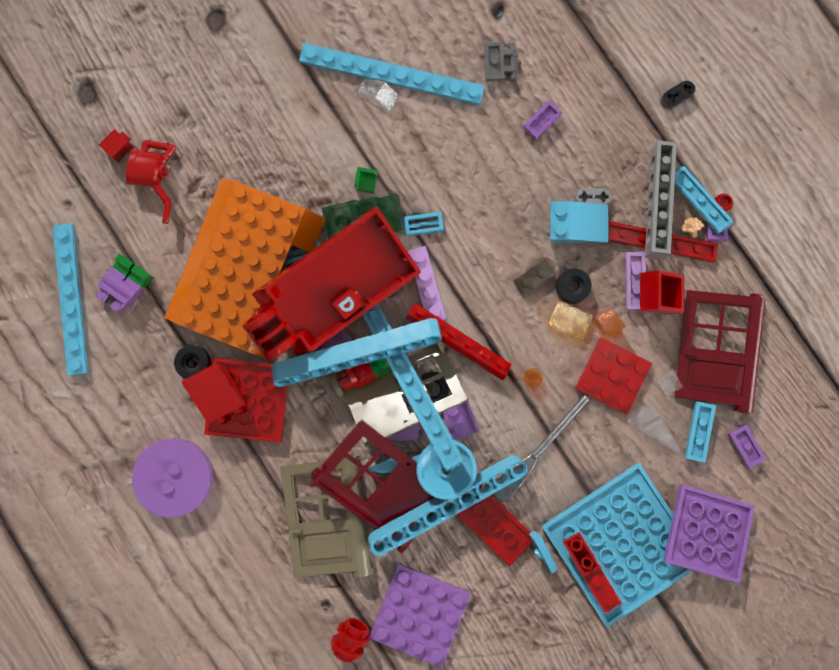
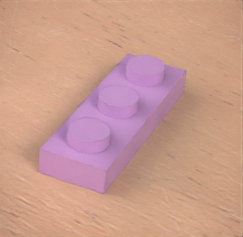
[625,252,646,310]

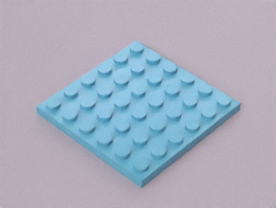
[541,463,693,627]

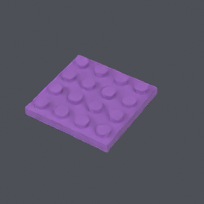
[663,484,755,584]
[370,563,471,668]

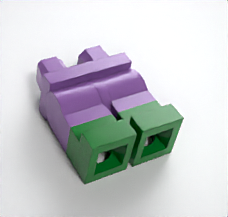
[95,254,154,313]

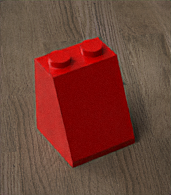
[181,363,247,426]

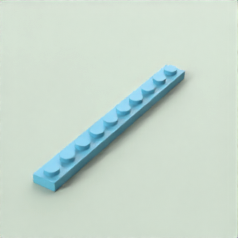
[299,43,484,106]
[363,304,464,471]

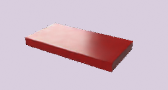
[456,484,532,566]

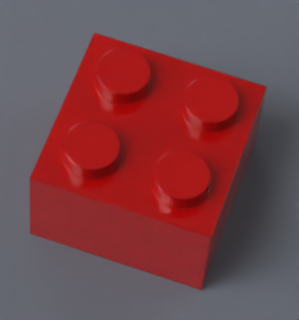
[640,270,684,315]

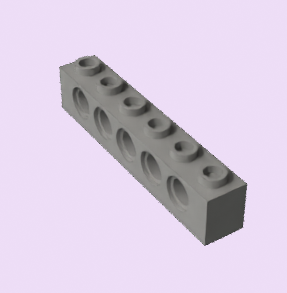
[645,140,677,259]

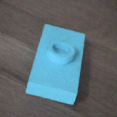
[529,531,558,573]

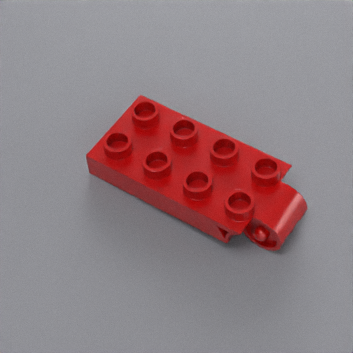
[242,207,421,360]

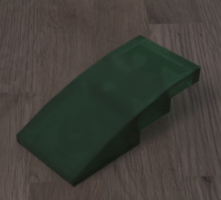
[322,194,404,240]

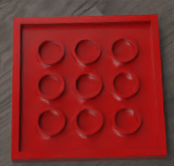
[204,358,288,443]

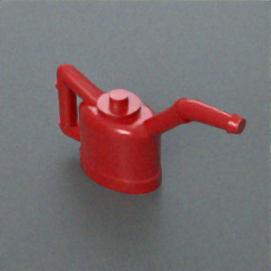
[126,139,176,224]

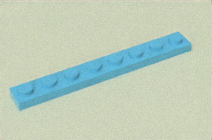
[52,224,89,376]

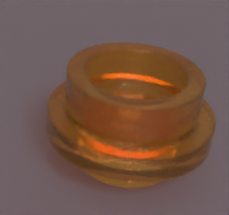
[523,368,543,387]

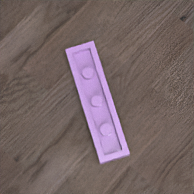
[408,246,446,320]

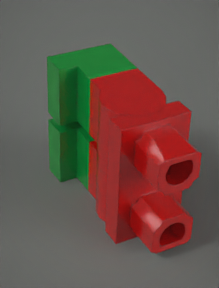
[335,358,391,390]

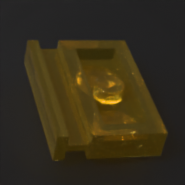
[547,300,594,341]

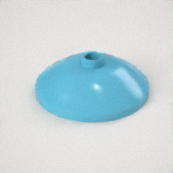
[417,440,477,500]

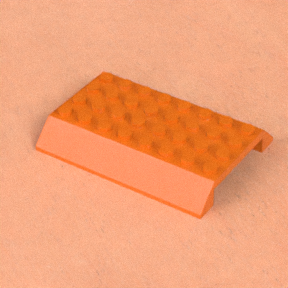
[164,178,326,358]

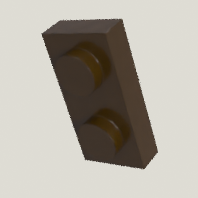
[513,259,556,296]

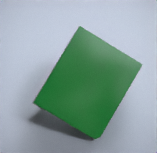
[354,167,377,194]

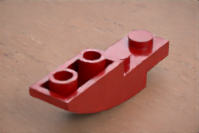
[562,532,622,613]

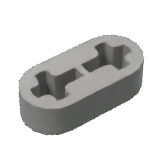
[574,188,612,205]

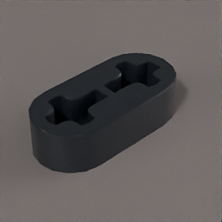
[660,81,696,109]

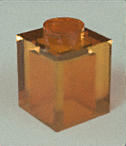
[594,307,626,339]

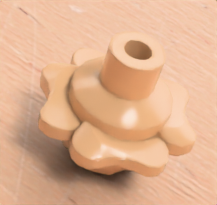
[680,218,704,238]

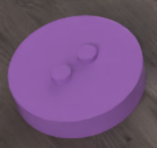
[132,438,213,518]

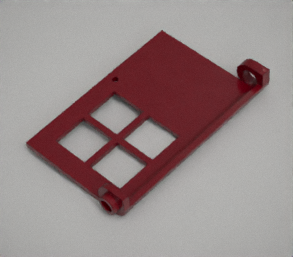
[674,290,766,414]
[310,419,435,553]

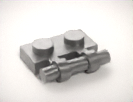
[484,42,519,82]

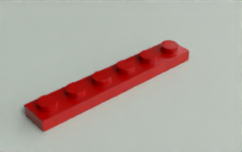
[405,303,511,381]

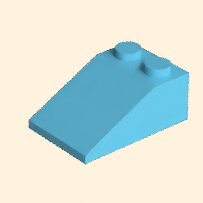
[550,201,608,244]

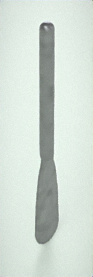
[494,395,589,502]

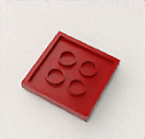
[574,337,652,415]

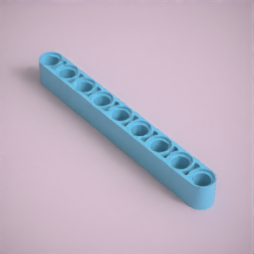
[271,319,442,387]
[368,455,527,556]

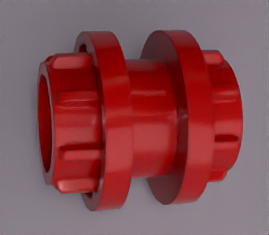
[330,618,370,663]

